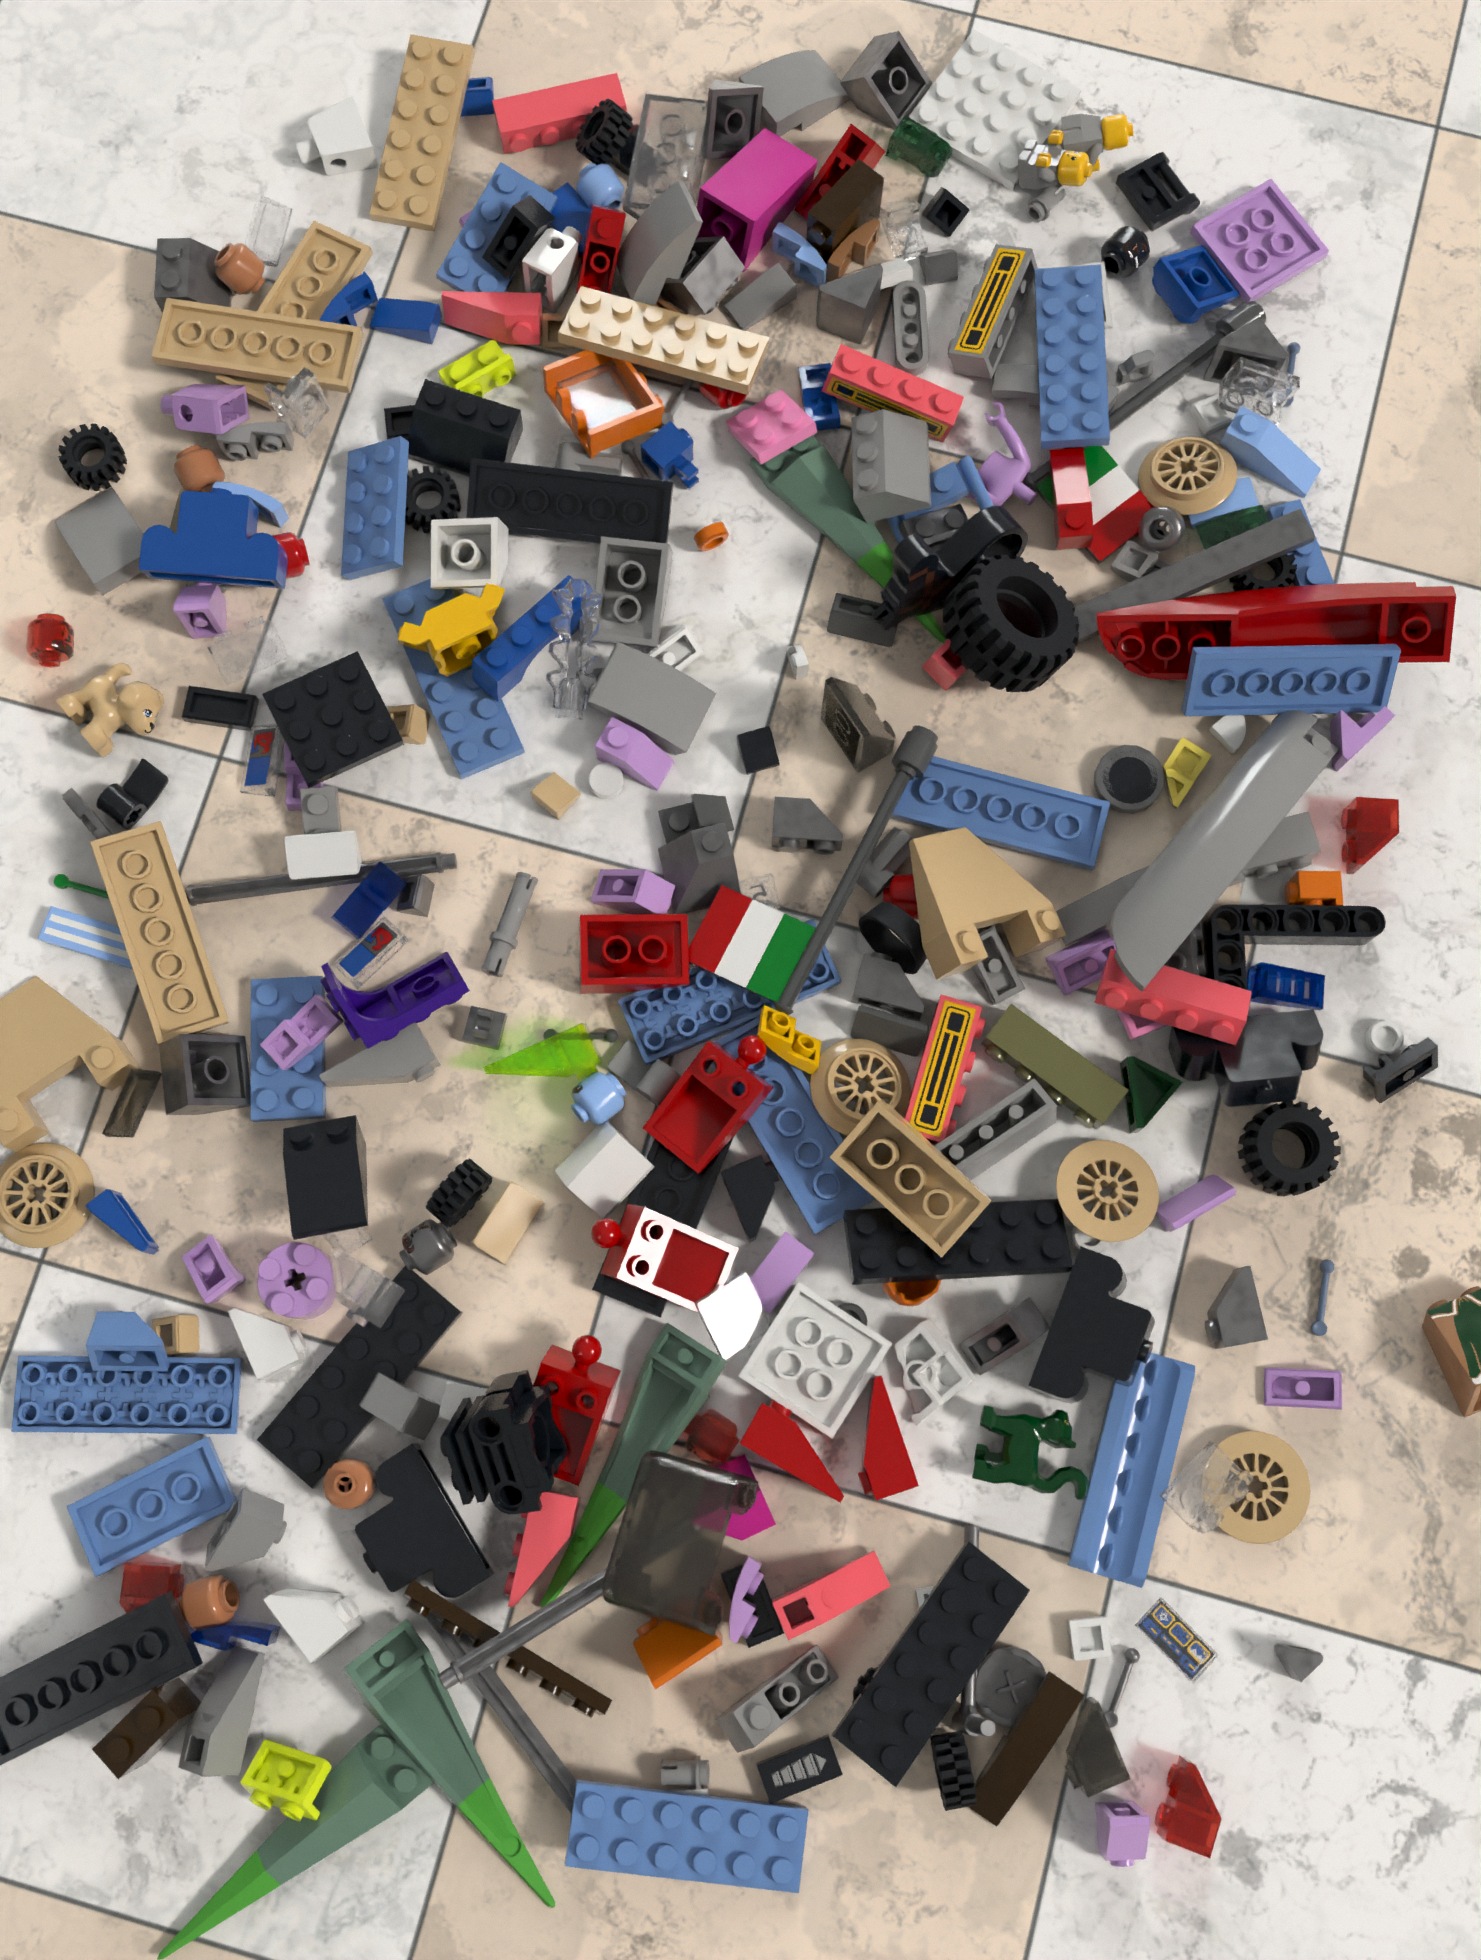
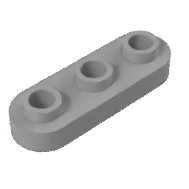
[892,281,929,376]

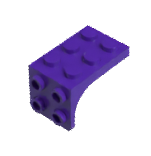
[320,952,470,1049]

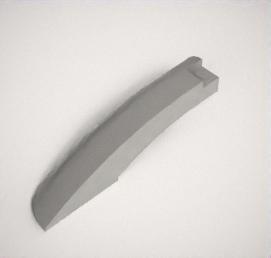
[1109,710,1339,992]

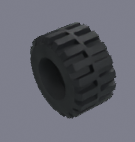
[1238,1101,1341,1197]

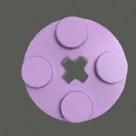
[257,1242,341,1320]

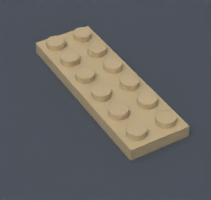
[369,34,475,232]
[215,221,373,411]
[558,286,769,395]
[151,298,364,393]
[90,821,229,1045]

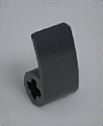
[96,759,169,829]

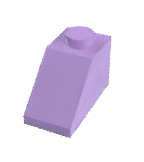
[174,582,227,639]
[595,717,674,791]
[590,869,675,914]
[1095,1801,1150,1867]

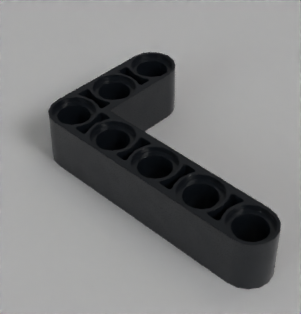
[1204,905,1386,990]

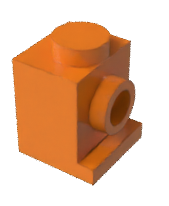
[1285,871,1343,906]

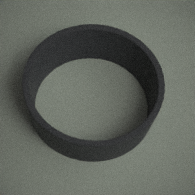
[859,902,927,974]

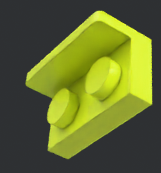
[438,339,516,397]
[240,1739,332,1821]

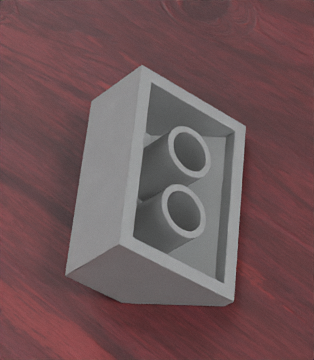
[851,409,931,523]

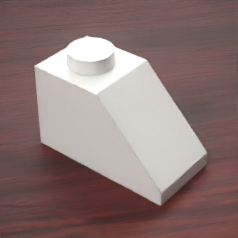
[228,1308,307,1380]

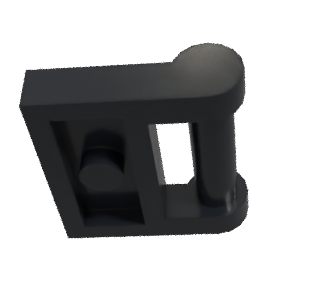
[1116,152,1200,232]

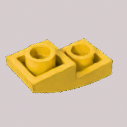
[757,1005,822,1074]

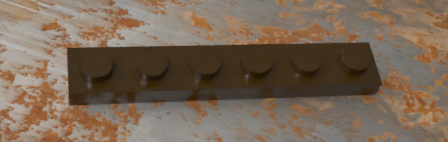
[402,1580,612,1718]

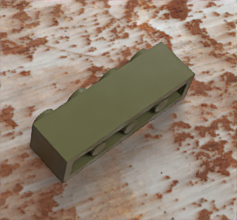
[981,1004,1129,1129]

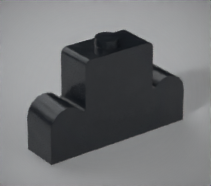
[1168,1009,1323,1107]
[1028,1246,1155,1404]
[355,1443,495,1598]

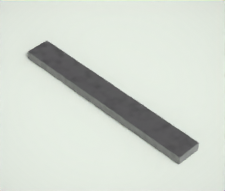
[1074,508,1315,644]

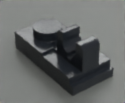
[1363,1037,1438,1104]

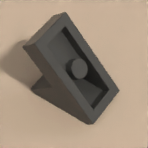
[658,794,734,844]

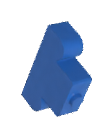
[139,488,288,589]

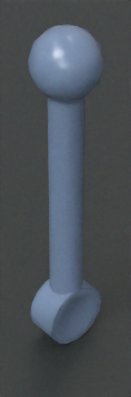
[1279,342,1300,407]
[1311,1259,1335,1336]

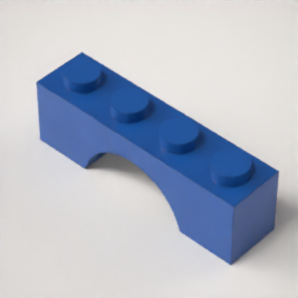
[472,575,594,702]

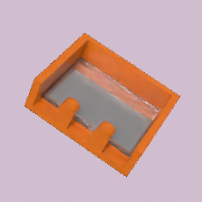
[543,350,664,459]

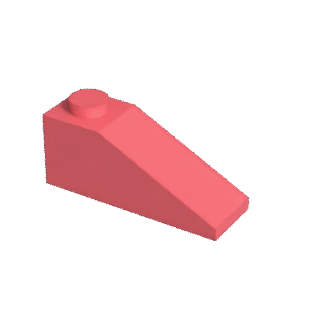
[442,291,543,345]

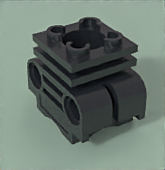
[440,1370,568,1515]

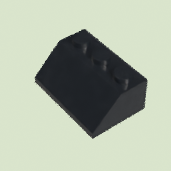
[408,379,523,476]

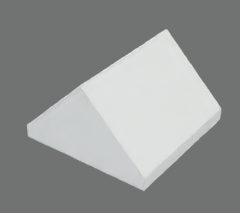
[555,1121,655,1219]

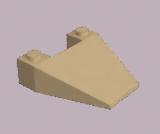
[909,827,1066,980]
[0,976,142,1152]

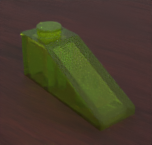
[483,1022,603,1080]

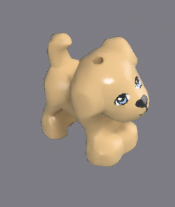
[56,662,164,758]

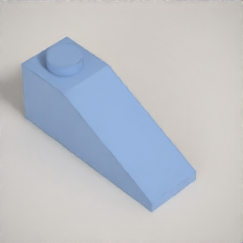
[1219,406,1321,498]

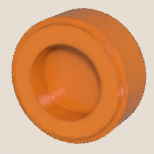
[694,522,729,551]

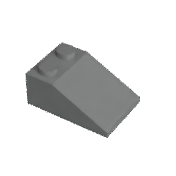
[589,536,673,648]

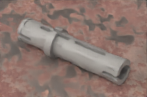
[481,872,538,977]

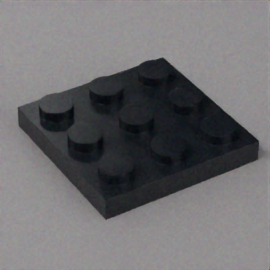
[262,651,404,788]

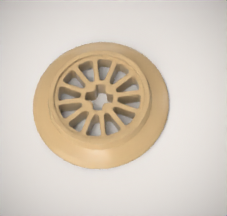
[1138,437,1237,515]
[810,1039,911,1136]
[1056,1140,1159,1242]
[0,1143,95,1248]
[1201,1431,1310,1544]

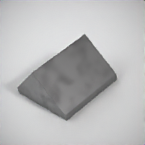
[702,79,764,159]
[816,264,883,345]
[1203,317,1287,394]

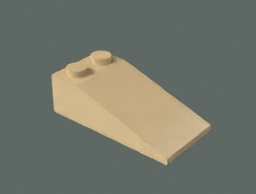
[830,1100,991,1258]

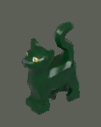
[972,1405,1089,1500]

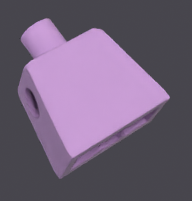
[161,384,249,435]

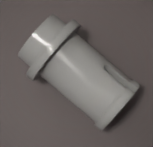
[1026,183,1066,222]
[661,1756,709,1789]

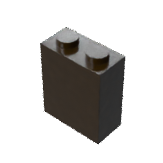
[806,159,884,265]
[92,1677,201,1779]

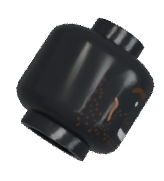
[1101,226,1150,278]

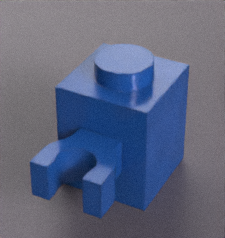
[640,421,699,490]

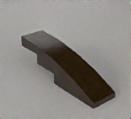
[969,1671,1085,1827]

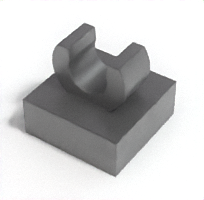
[462,1006,507,1050]

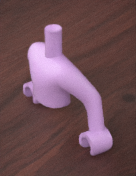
[966,401,1037,506]

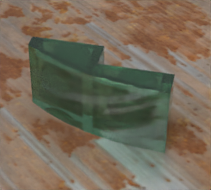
[1195,505,1269,549]

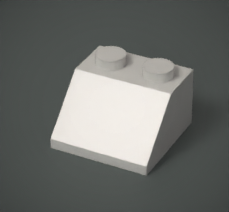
[431,517,508,589]
[263,1588,363,1663]

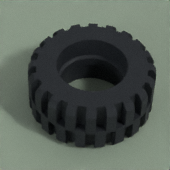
[943,555,1079,692]

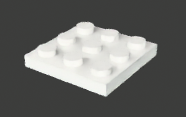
[738,1282,892,1438]

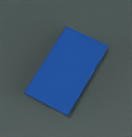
[551,182,590,257]

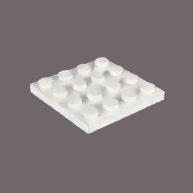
[905,29,1081,191]

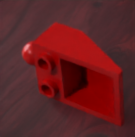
[643,1035,774,1173]
[591,1204,739,1318]
[533,1335,621,1486]

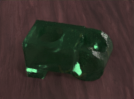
[885,115,953,177]

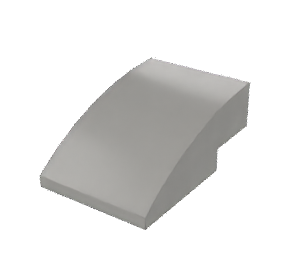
[739,50,851,137]
[616,181,703,305]
[54,487,143,596]
[586,642,716,755]

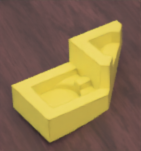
[1163,737,1212,808]

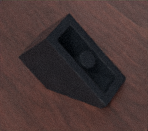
[482,195,555,280]
[721,1154,779,1242]

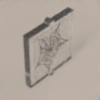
[694,1272,771,1359]

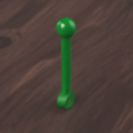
[54,874,109,899]

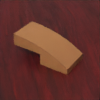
[826,218,880,282]

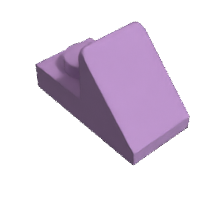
[1330,706,1395,771]
[181,1234,246,1304]

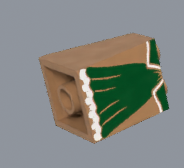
[1422,1286,1481,1418]

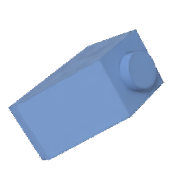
[85,1311,169,1371]

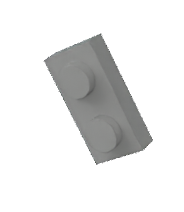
[300,786,342,835]

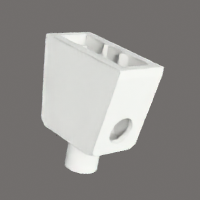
[295,96,378,176]
[522,226,582,314]

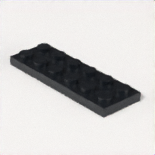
[466,458,674,544]
[592,1135,735,1318]
[843,1199,1073,1285]
[257,1265,463,1489]
[831,1542,1030,1787]
[0,1591,203,1765]

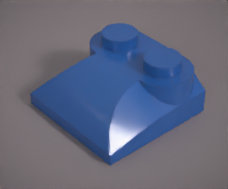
[1152,245,1240,324]

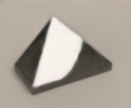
[102,1069,162,1137]

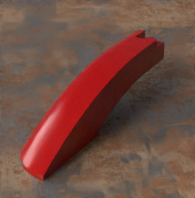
[1096,582,1456,680]

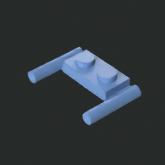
[887,456,994,544]

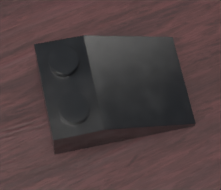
[283,1115,368,1240]

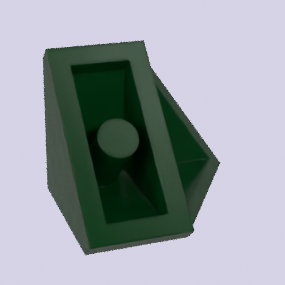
[1120,1056,1183,1134]

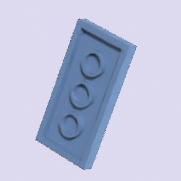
[436,162,558,292]
[341,436,409,580]
[251,976,326,1122]
[66,1437,236,1577]

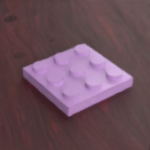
[1190,179,1329,303]

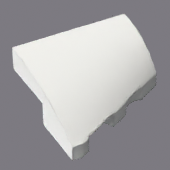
[894,1319,976,1425]

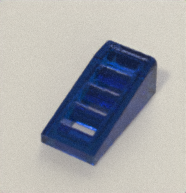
[1247,962,1325,1011]

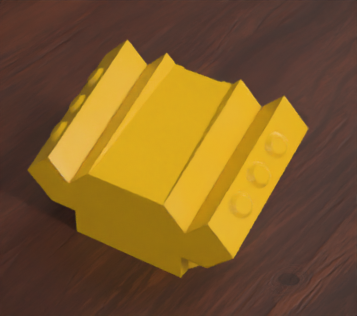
[397,583,505,677]

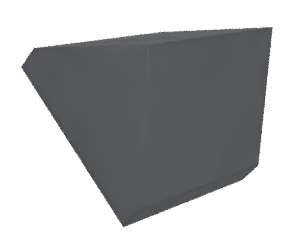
[919,249,958,286]
[396,874,435,917]
[1274,1643,1323,1682]

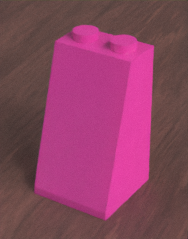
[696,128,818,272]

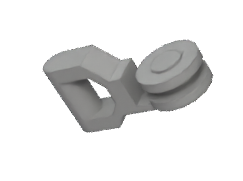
[1106,350,1155,387]

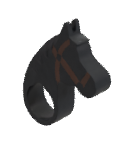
[873,506,1028,630]

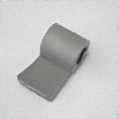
[608,1040,681,1106]

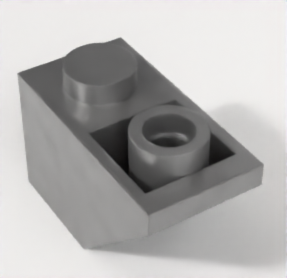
[772,796,843,855]

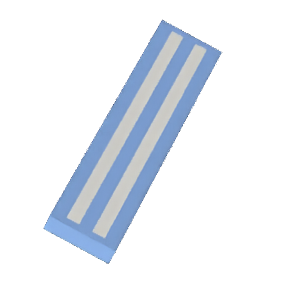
[38,906,133,970]

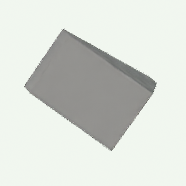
[359,1372,441,1441]

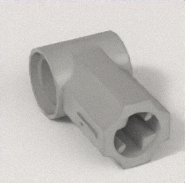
[555,442,623,476]
[857,827,912,898]

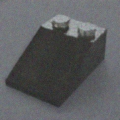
[821,677,896,773]

